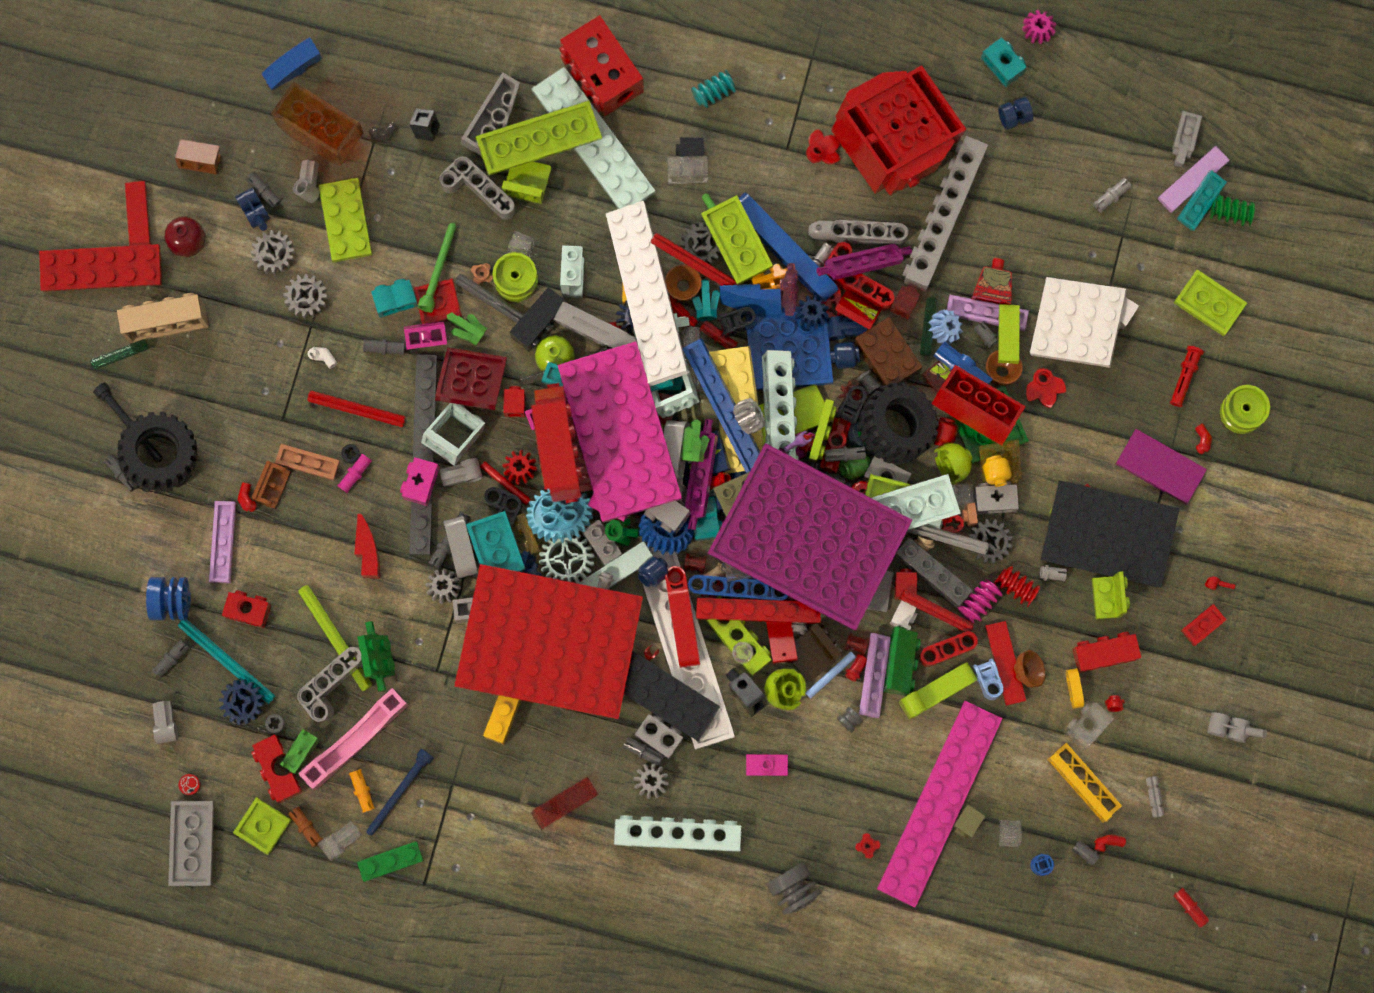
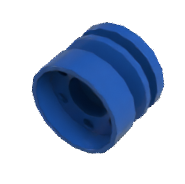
[146,577,191,621]

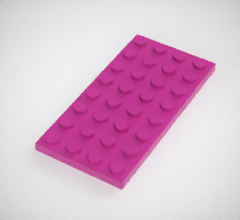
[558,341,682,523]

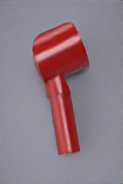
[1205,576,1235,590]
[644,645,659,661]

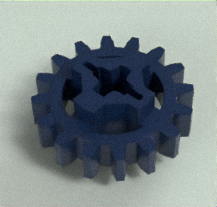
[219,679,265,725]

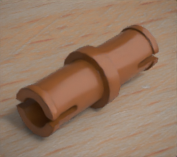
[288,807,323,848]

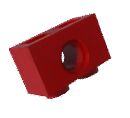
[222,590,271,629]

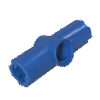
[934,342,992,384]

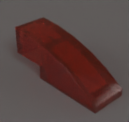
[531,777,598,831]

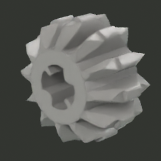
[733,398,765,434]
[425,569,461,604]
[634,763,669,799]

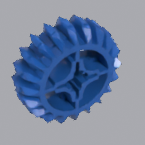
[639,514,694,556]

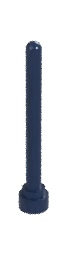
[367,748,434,836]

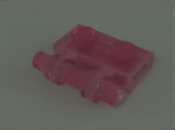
[780,263,799,316]

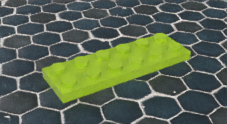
[475,101,602,175]

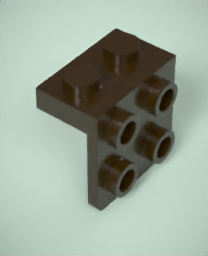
[792,623,843,682]

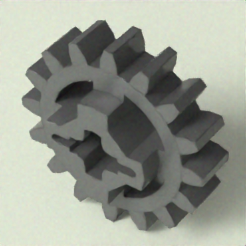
[680,222,721,265]
[968,519,1012,564]

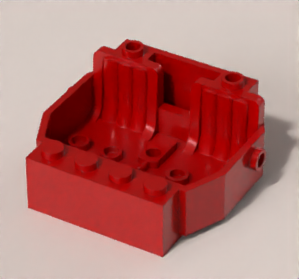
[831,65,967,195]
[531,383,593,503]

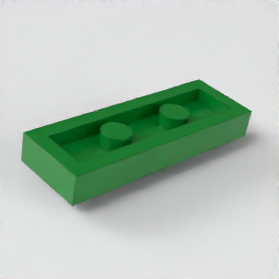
[357,841,424,882]

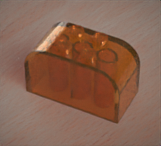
[271,81,364,166]

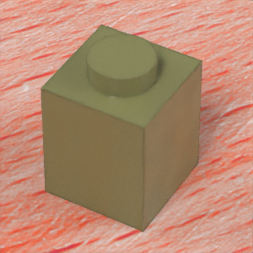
[953,805,985,839]

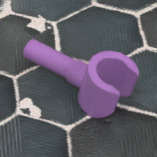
[784,431,812,452]

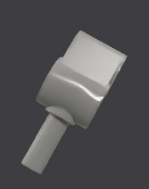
[1207,712,1267,743]

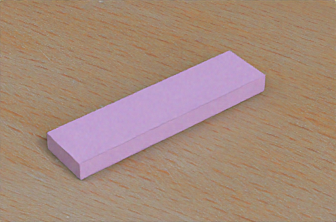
[1158,146,1229,213]
[947,295,1029,331]
[209,501,236,583]
[859,633,891,718]

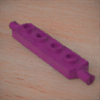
[816,243,912,280]
[685,419,718,530]

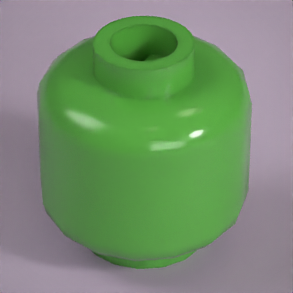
[839,455,871,480]

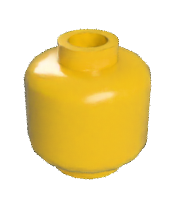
[982,455,1012,487]

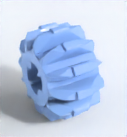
[928,310,963,344]

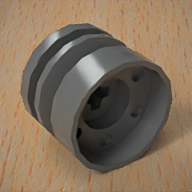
[766,862,821,915]

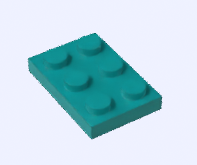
[466,511,525,572]

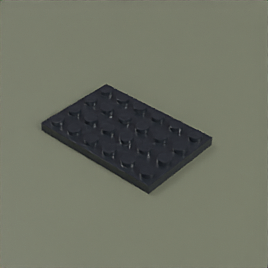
[1040,480,1180,588]

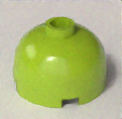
[535,335,575,373]
[934,443,972,485]
[764,668,806,710]

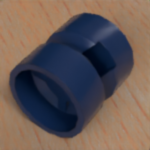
[998,97,1034,130]

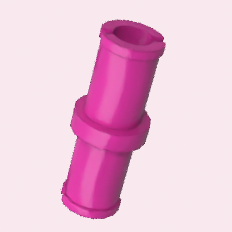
[337,454,372,494]

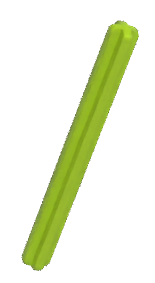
[298,585,372,691]

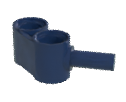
[235,187,270,231]

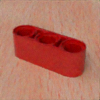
[919,631,978,667]

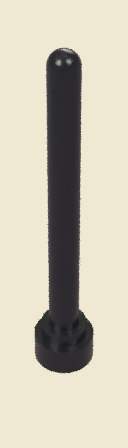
[93,382,162,462]

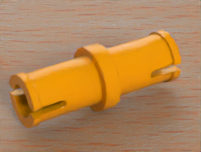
[349,769,375,813]

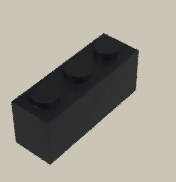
[509,287,567,351]

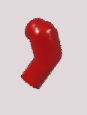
[238,482,257,512]

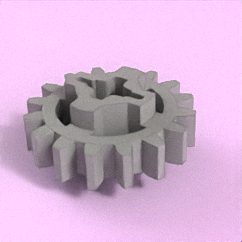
[251,230,295,275]
[283,274,328,319]

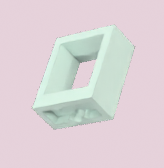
[652,363,699,418]
[421,403,485,466]

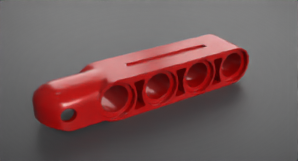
[665,566,700,668]

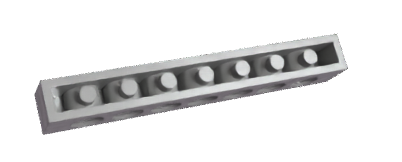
[903,136,988,292]

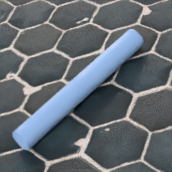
[805,651,856,699]

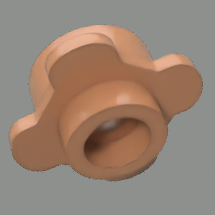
[471,263,493,285]

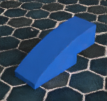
[262,38,322,90]
[720,284,781,315]

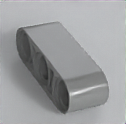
[443,516,478,578]

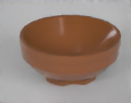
[665,265,701,301]
[985,350,1023,386]
[1014,650,1045,688]

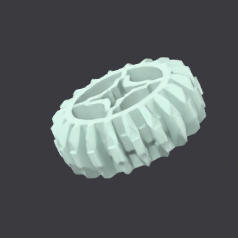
[539,534,594,584]

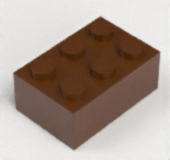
[854,317,922,386]

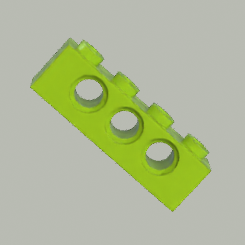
[705,596,771,677]

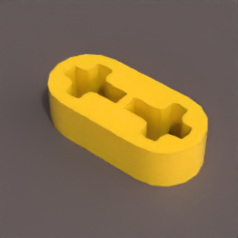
[1066,668,1084,709]

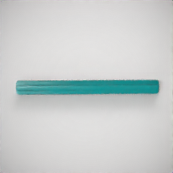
[178,620,275,704]

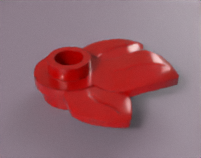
[806,129,841,165]
[1026,368,1066,408]

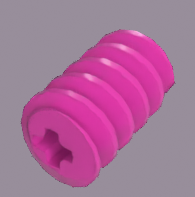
[958,579,1003,624]

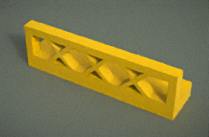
[1047,743,1122,822]

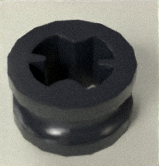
[341,444,361,464]

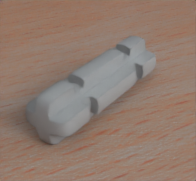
[1146,776,1164,818]

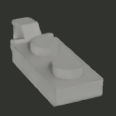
[1172,111,1202,168]

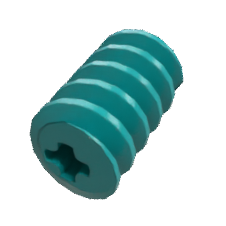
[691,69,736,108]

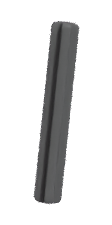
[455,274,524,323]

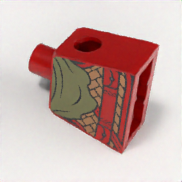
[971,258,1012,305]

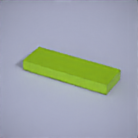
[998,304,1020,364]

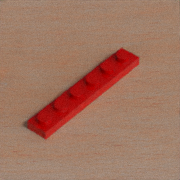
[696,598,821,624]

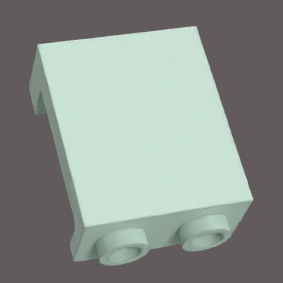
[560,246,584,298]

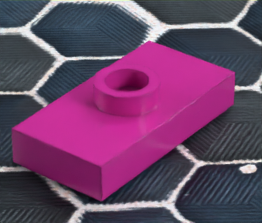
[746,754,788,776]

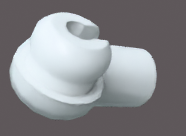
[308,347,338,369]

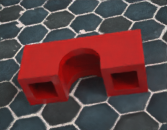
[251,735,303,803]

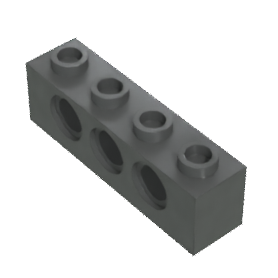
[894,538,973,609]

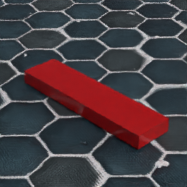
[125,181,151,246]
[985,621,1026,706]

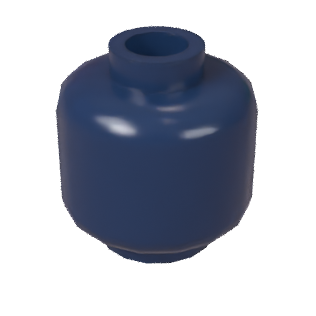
[830,342,860,369]
[638,557,668,587]

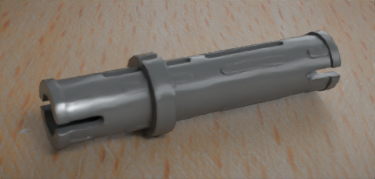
[428,511,471,570]

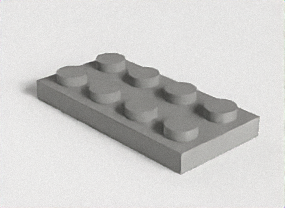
[168,801,214,886]

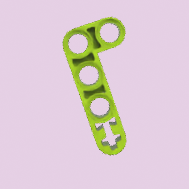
[899,662,978,720]

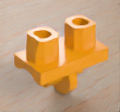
[752,264,789,290]

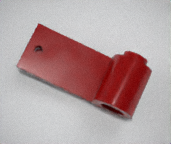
[766,599,797,663]

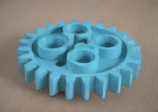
[526,489,593,543]

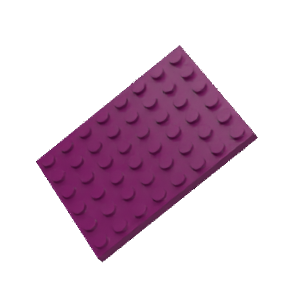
[707,443,912,631]

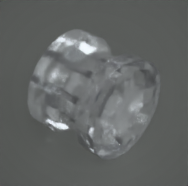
[732,642,753,664]

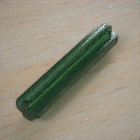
[920,297,937,356]
[90,339,149,370]

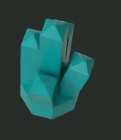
[692,279,720,321]

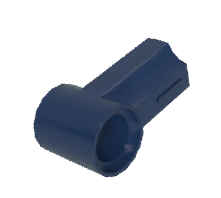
[827,316,867,340]

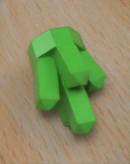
[447,313,487,346]
[682,419,709,462]

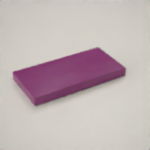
[1115,429,1207,505]

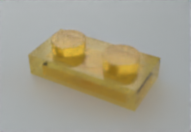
[515,513,541,556]

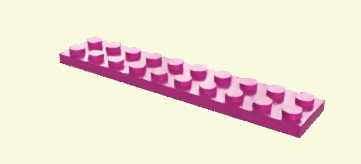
[877,701,1002,908]

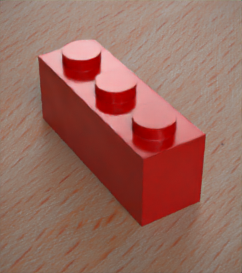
[1072,632,1142,673]

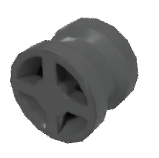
[837,706,863,733]

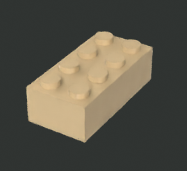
[117,293,209,343]

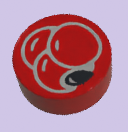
[179,774,201,795]

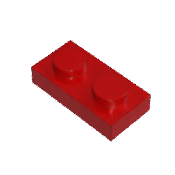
[1181,604,1227,646]

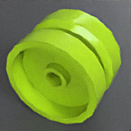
[492,252,538,302]
[1219,385,1270,434]

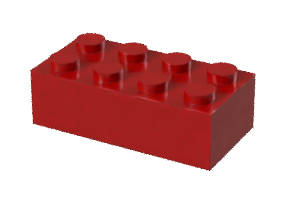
[931,365,1026,446]

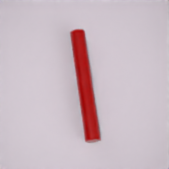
[480,461,531,506]

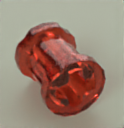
[684,553,706,574]
[844,632,869,656]

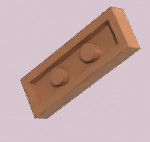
[275,444,340,481]

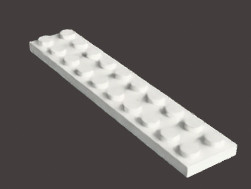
[606,201,688,386]
[643,547,735,750]

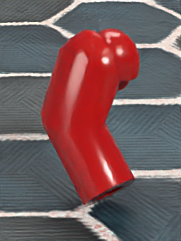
[1195,423,1212,454]
[1094,834,1126,852]

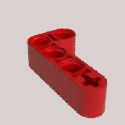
[824,242,895,311]

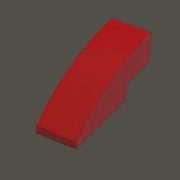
[354,514,380,579]

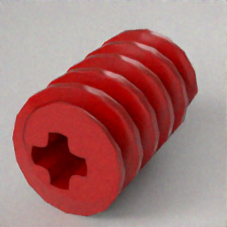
[993,566,1040,607]

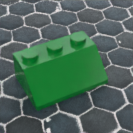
[883,626,921,696]

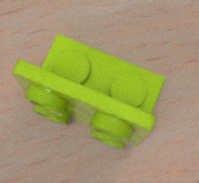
[502,162,551,204]
[1091,572,1130,620]

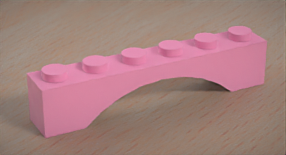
[299,688,409,791]

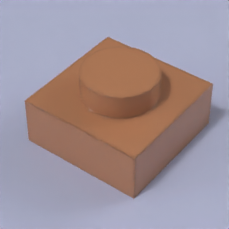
[962,503,978,527]

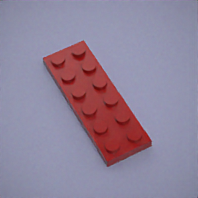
[39,244,162,292]

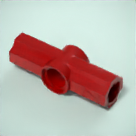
[819,411,852,473]

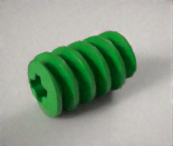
[1210,195,1255,227]

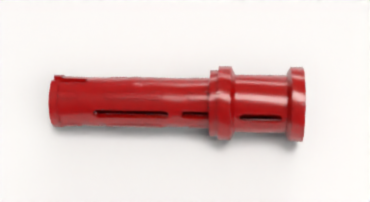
[1170,346,1205,407]

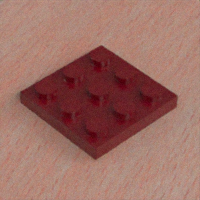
[435,347,507,410]

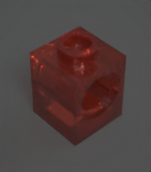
[890,285,920,320]

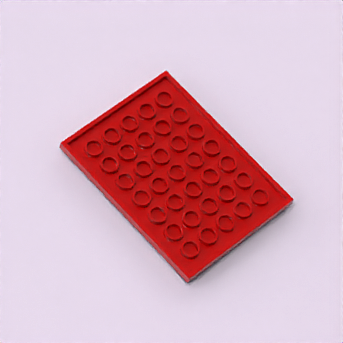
[454,564,643,719]

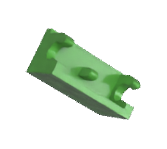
[280,729,320,775]

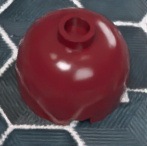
[164,216,206,257]

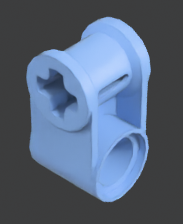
[972,658,1003,700]

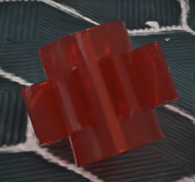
[839,381,861,401]

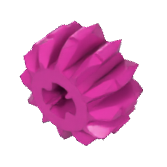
[1022,10,1056,44]

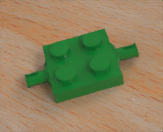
[357,621,395,692]

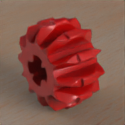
[502,450,537,485]

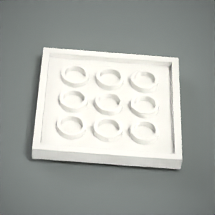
[1030,277,1127,368]

